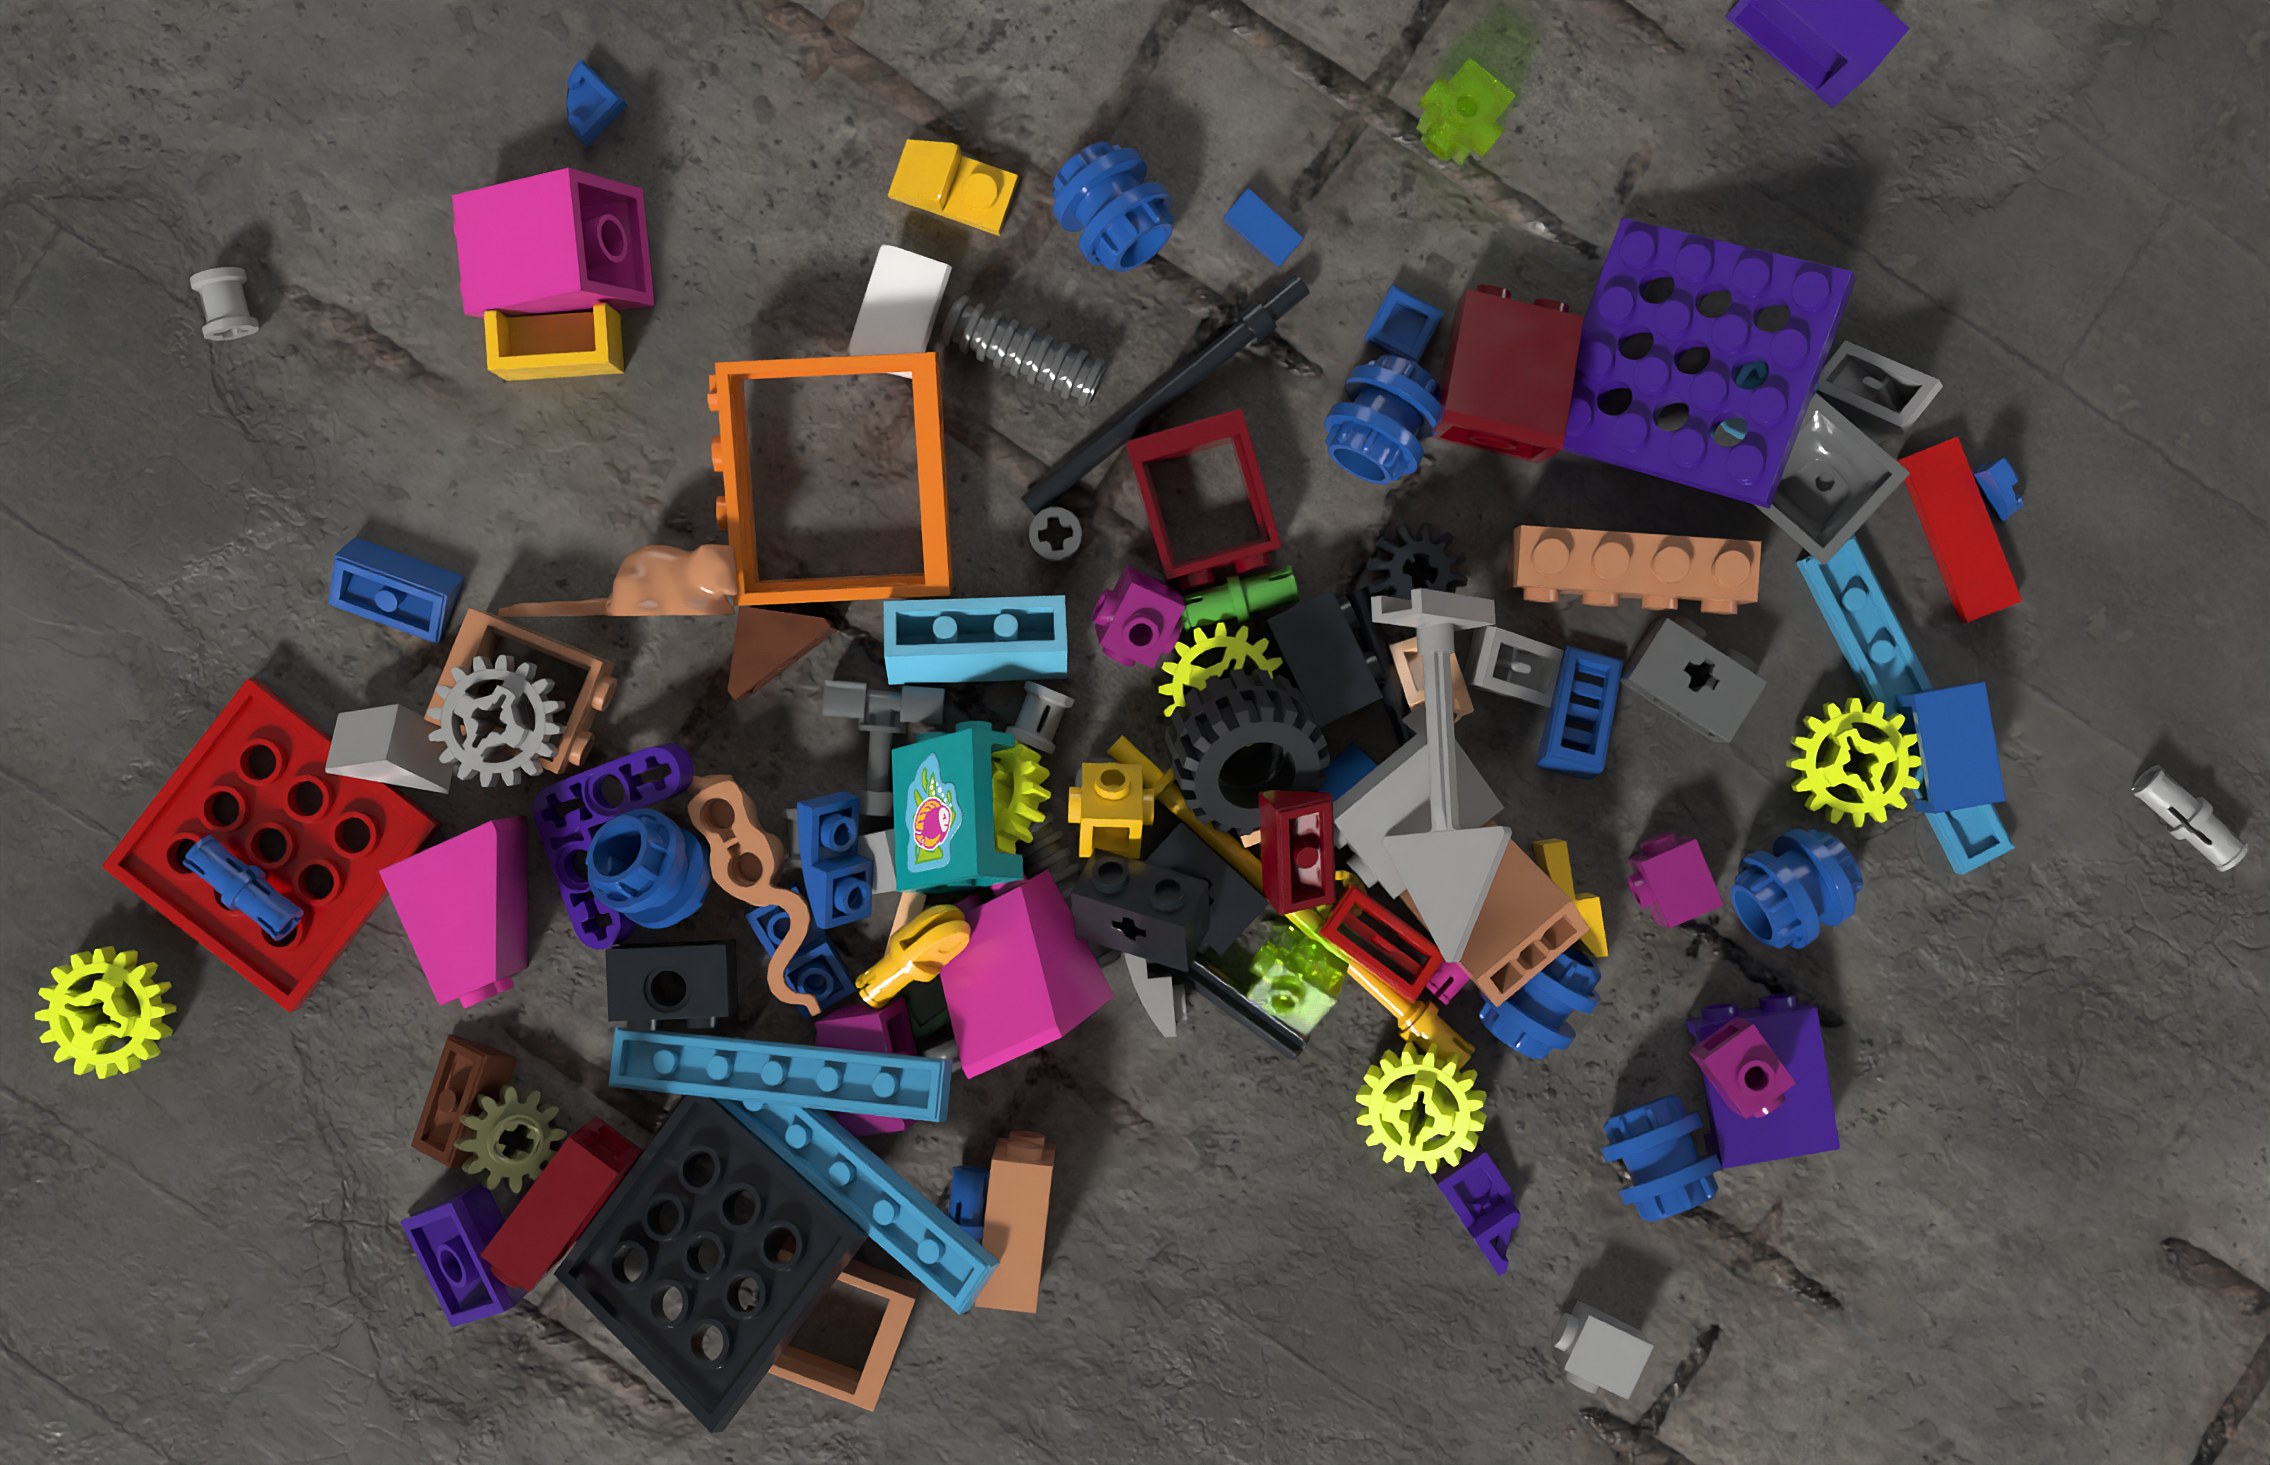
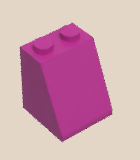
[452,168,655,318]
[379,816,529,1009]
[940,869,1115,1079]

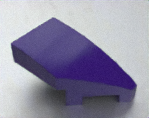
[1431,1143,1521,1276]

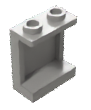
[1319,705,1504,899]

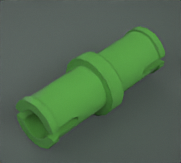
[1181,565,1300,632]

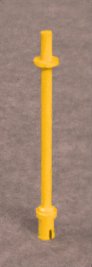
[1107,735,1475,1071]

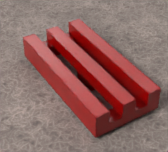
[1314,884,1444,1003]

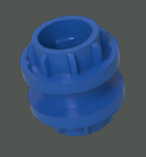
[1053,142,1174,272]
[1324,355,1441,485]
[585,809,713,929]
[1730,829,1863,949]
[1479,945,1601,1059]
[1600,1094,1722,1222]

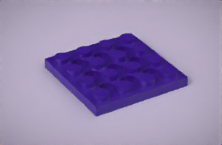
[1562,218,1856,509]

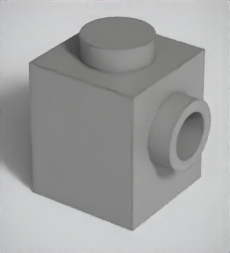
[1552,1300,1654,1400]

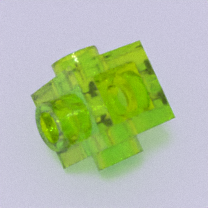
[1416,57,1516,166]
[1246,926,1350,1035]

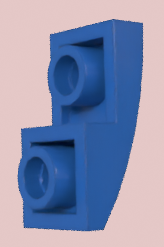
[797,791,873,929]
[744,880,856,1020]

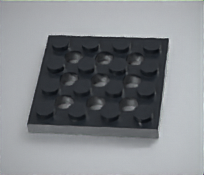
[553,1095,869,1433]

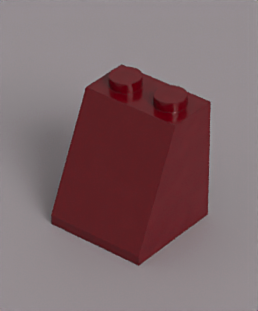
[1429,284,1584,464]

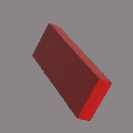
[1896,437,2022,624]

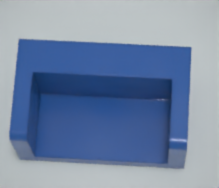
[1895,682,2006,814]

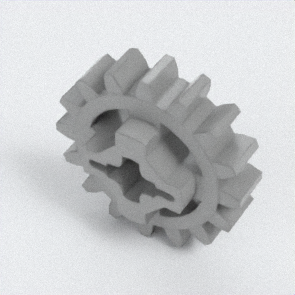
[427,655,567,787]

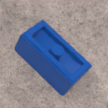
[328,538,463,644]

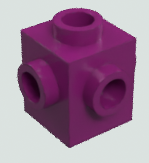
[1091,565,1186,669]

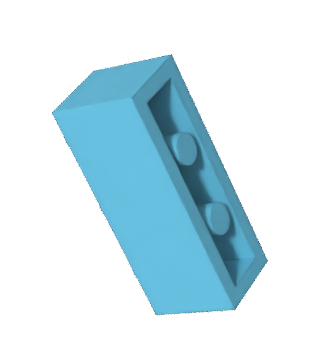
[883,595,1068,685]

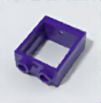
[1726,0,1910,108]

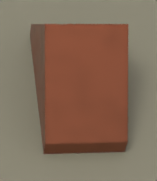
[728,606,838,701]

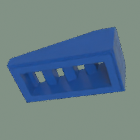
[1536,645,1623,780]

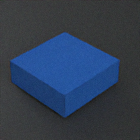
[1363,284,1444,364]

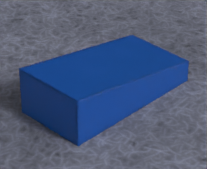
[1223,188,1303,268]

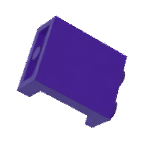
[1686,993,1840,1169]

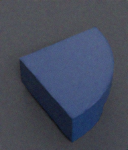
[566,59,628,147]
[1972,457,2023,523]

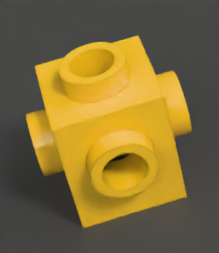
[1068,762,1154,859]

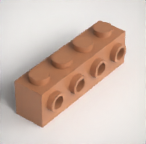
[1505,525,1762,615]

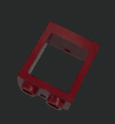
[1126,408,1282,590]
[480,1116,643,1292]

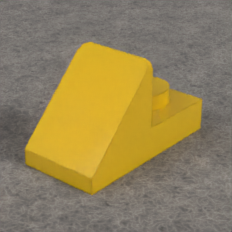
[888,139,1019,236]

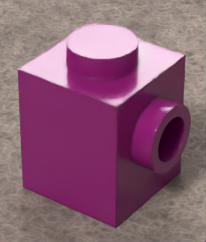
[1627,831,1724,929]
[1688,1016,1796,1120]

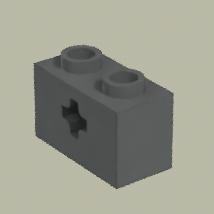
[1620,616,1768,743]

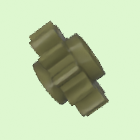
[454,1085,567,1194]

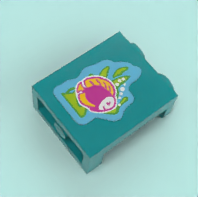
[892,721,1023,896]

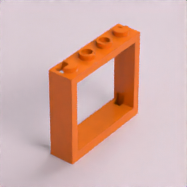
[707,352,954,606]

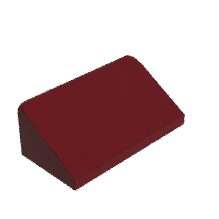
[1259,790,1336,916]

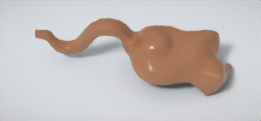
[498,544,738,617]
[687,774,822,1016]

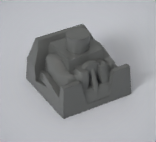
[1755,393,1911,565]

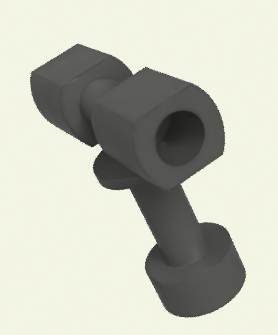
[822,680,945,816]

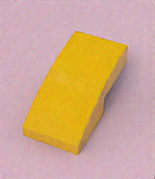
[1532,838,1608,958]

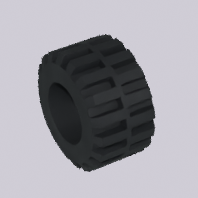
[1165,669,1330,835]

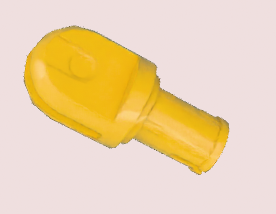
[855,904,971,1008]

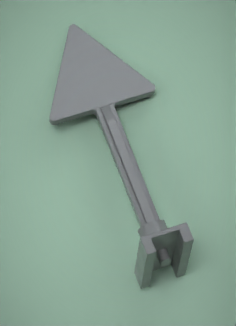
[1371,588,1512,963]

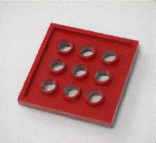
[101,678,443,1013]

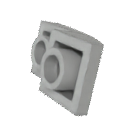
[1124,953,1187,1037]

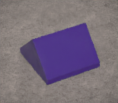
[400,1182,529,1327]

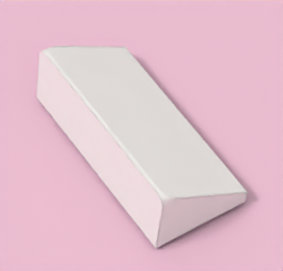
[847,244,952,379]

